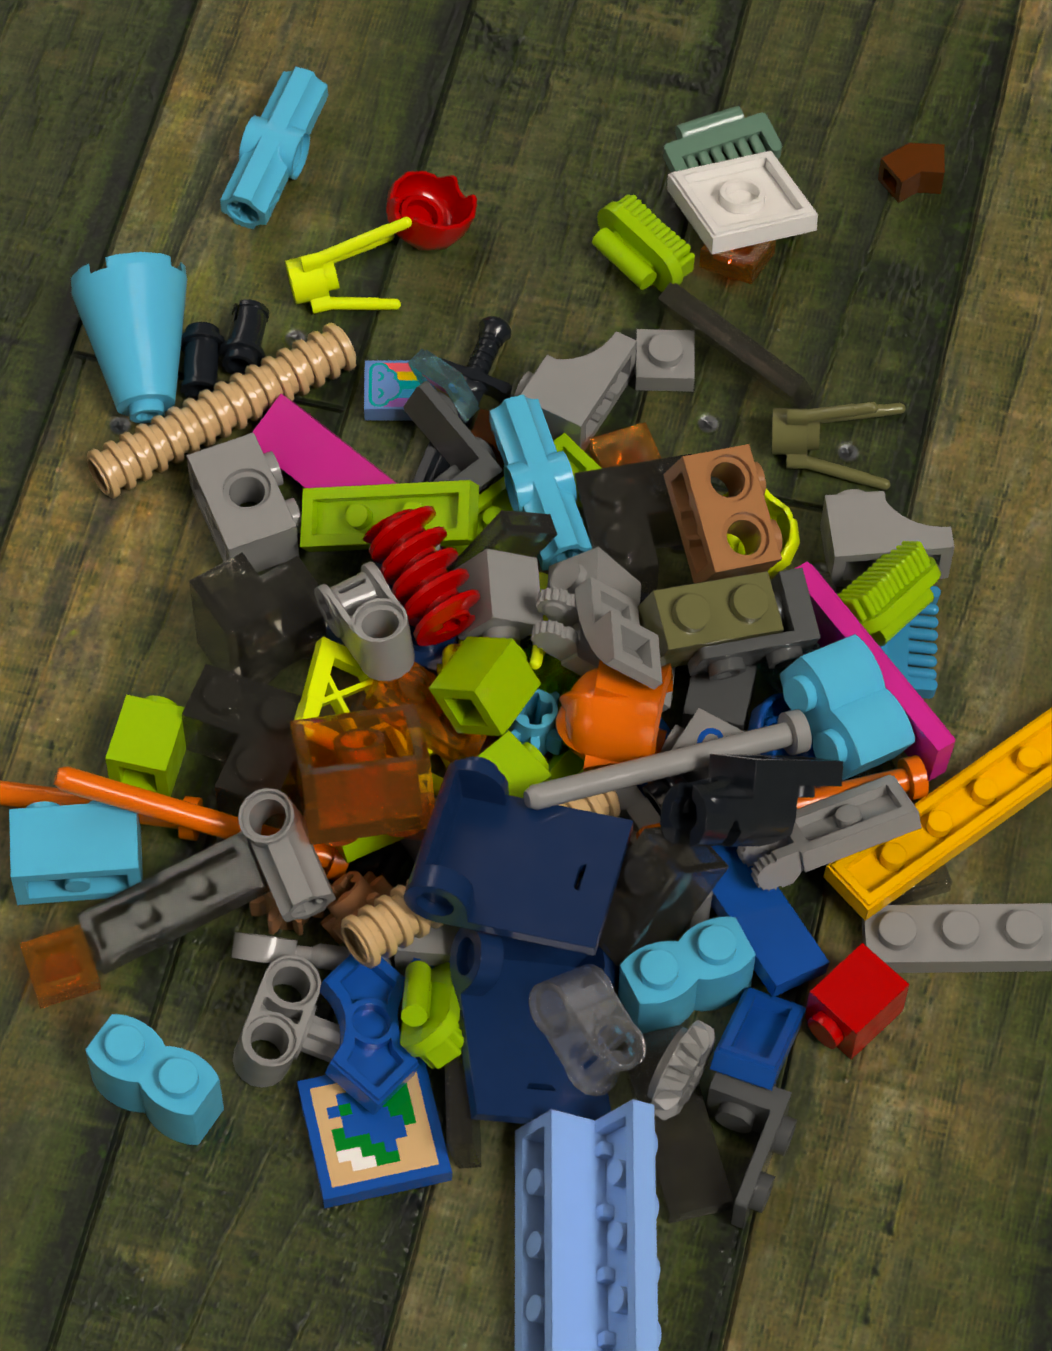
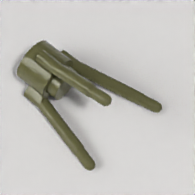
[772,402,906,490]

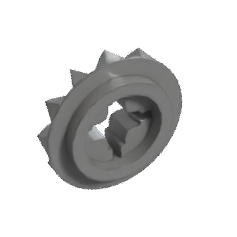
[647,1020,715,1121]

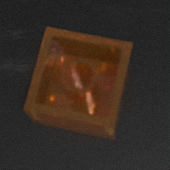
[290,704,435,846]

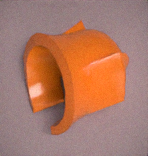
[556,660,673,783]

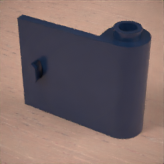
[404,756,634,955]
[450,928,620,1124]

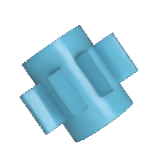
[506,689,563,756]

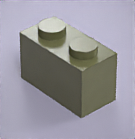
[638,571,784,667]

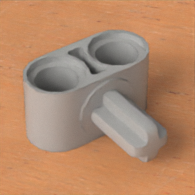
[233,955,340,1088]

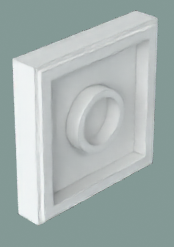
[667,151,818,254]

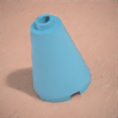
[71,252,187,423]

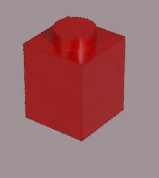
[805,943,909,1060]

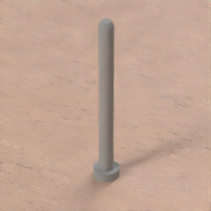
[523,709,812,810]

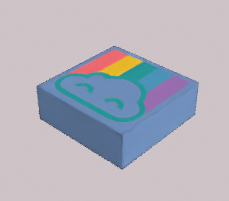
[364,360,423,420]

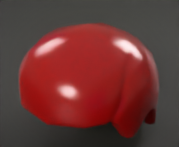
[386,171,478,250]

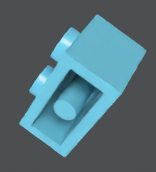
[9,800,144,905]

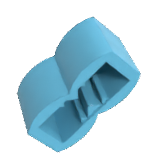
[780,634,915,781]
[617,917,756,1036]
[85,1014,224,1145]

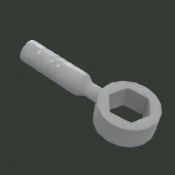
[231,932,392,971]

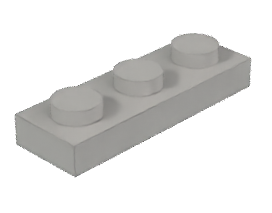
[861,903,1052,973]

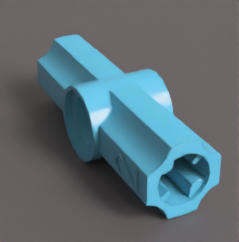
[220,67,328,229]
[489,395,592,571]

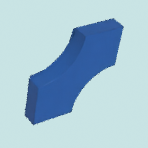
[320,954,419,1116]

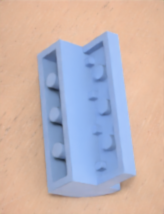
[515,1099,661,1351]

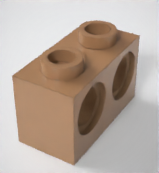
[663,444,782,584]

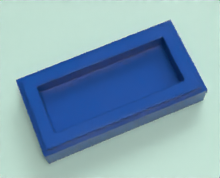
[710,987,806,1091]

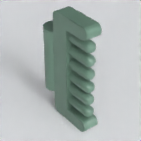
[663,106,782,173]

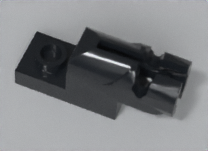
[660,754,843,847]

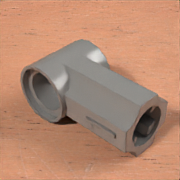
[238,788,336,922]

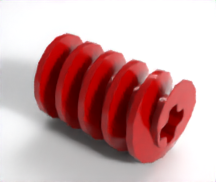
[363,506,481,646]

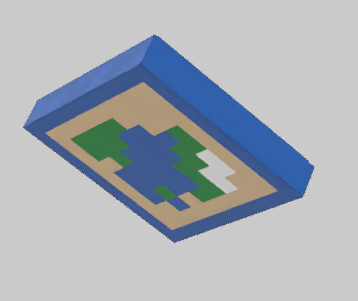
[297,1057,452,1209]

